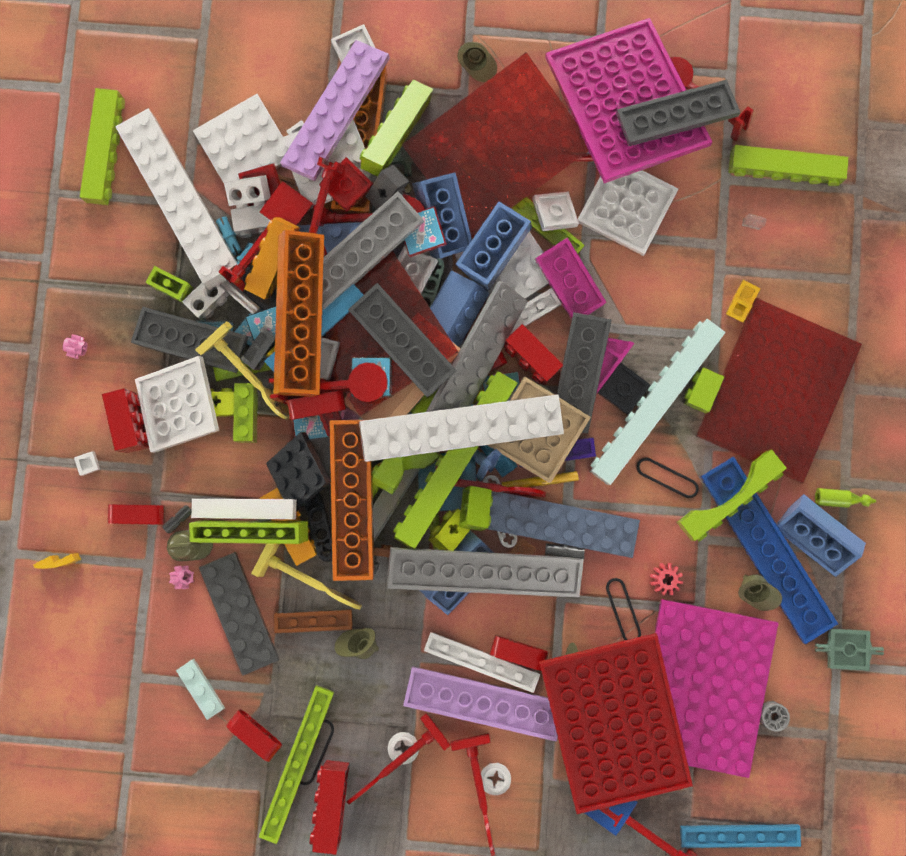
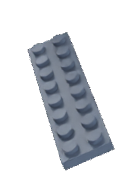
[488,492,640,558]

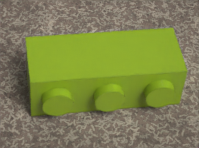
[233,383,258,443]

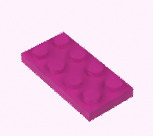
[534,238,607,320]

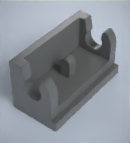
[240,327,275,371]

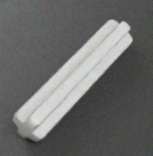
[219,280,261,314]

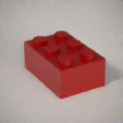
[504,324,563,386]
[102,388,149,453]

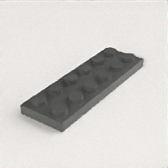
[616,79,740,146]
[348,283,457,398]
[131,307,249,373]
[557,312,612,433]
[199,552,280,676]

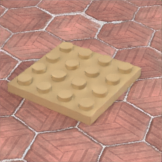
[488,377,591,483]

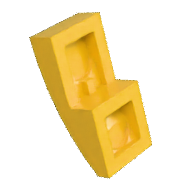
[726,280,761,322]
[33,553,82,569]

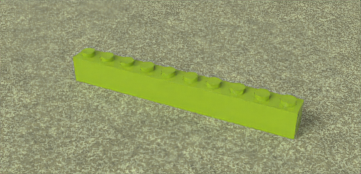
[393,371,518,549]

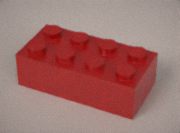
[309,760,350,855]

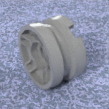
[760,701,790,732]

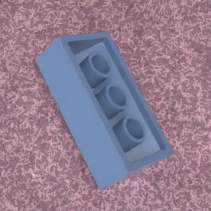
[412,172,472,259]
[456,202,531,291]
[424,271,489,347]
[776,494,866,577]
[420,530,494,615]

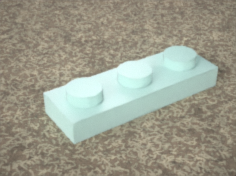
[176,659,225,720]

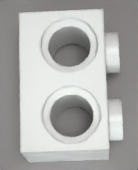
[224,175,271,208]
[182,283,229,321]

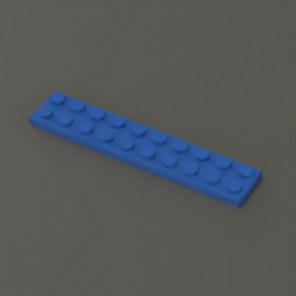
[700,457,838,644]

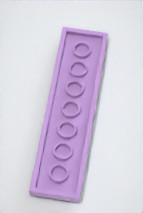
[280,40,390,181]
[403,666,558,742]

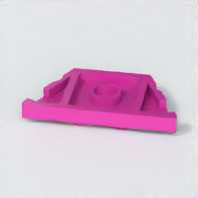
[596,338,635,394]

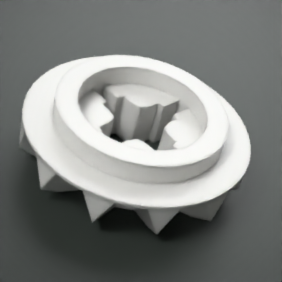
[388,732,419,764]
[481,762,511,795]

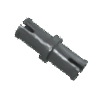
[545,543,585,559]

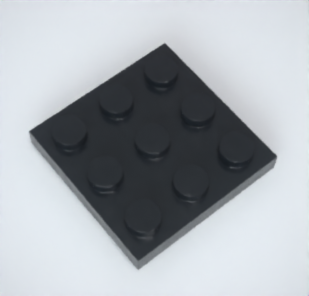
[266,432,331,512]

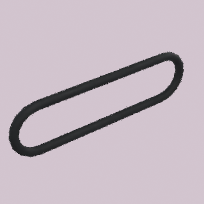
[637,458,699,498]
[606,578,641,640]
[300,720,334,785]

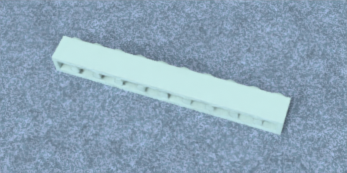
[590,319,726,485]

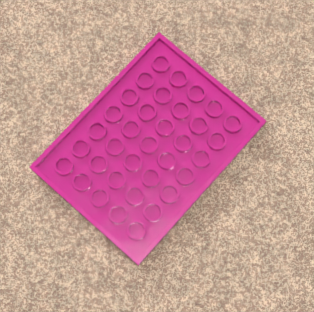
[545,18,712,183]
[654,599,778,778]

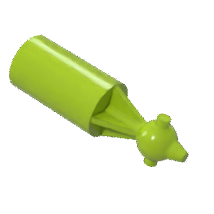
[815,488,876,508]

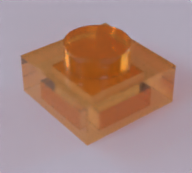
[510,538,537,555]

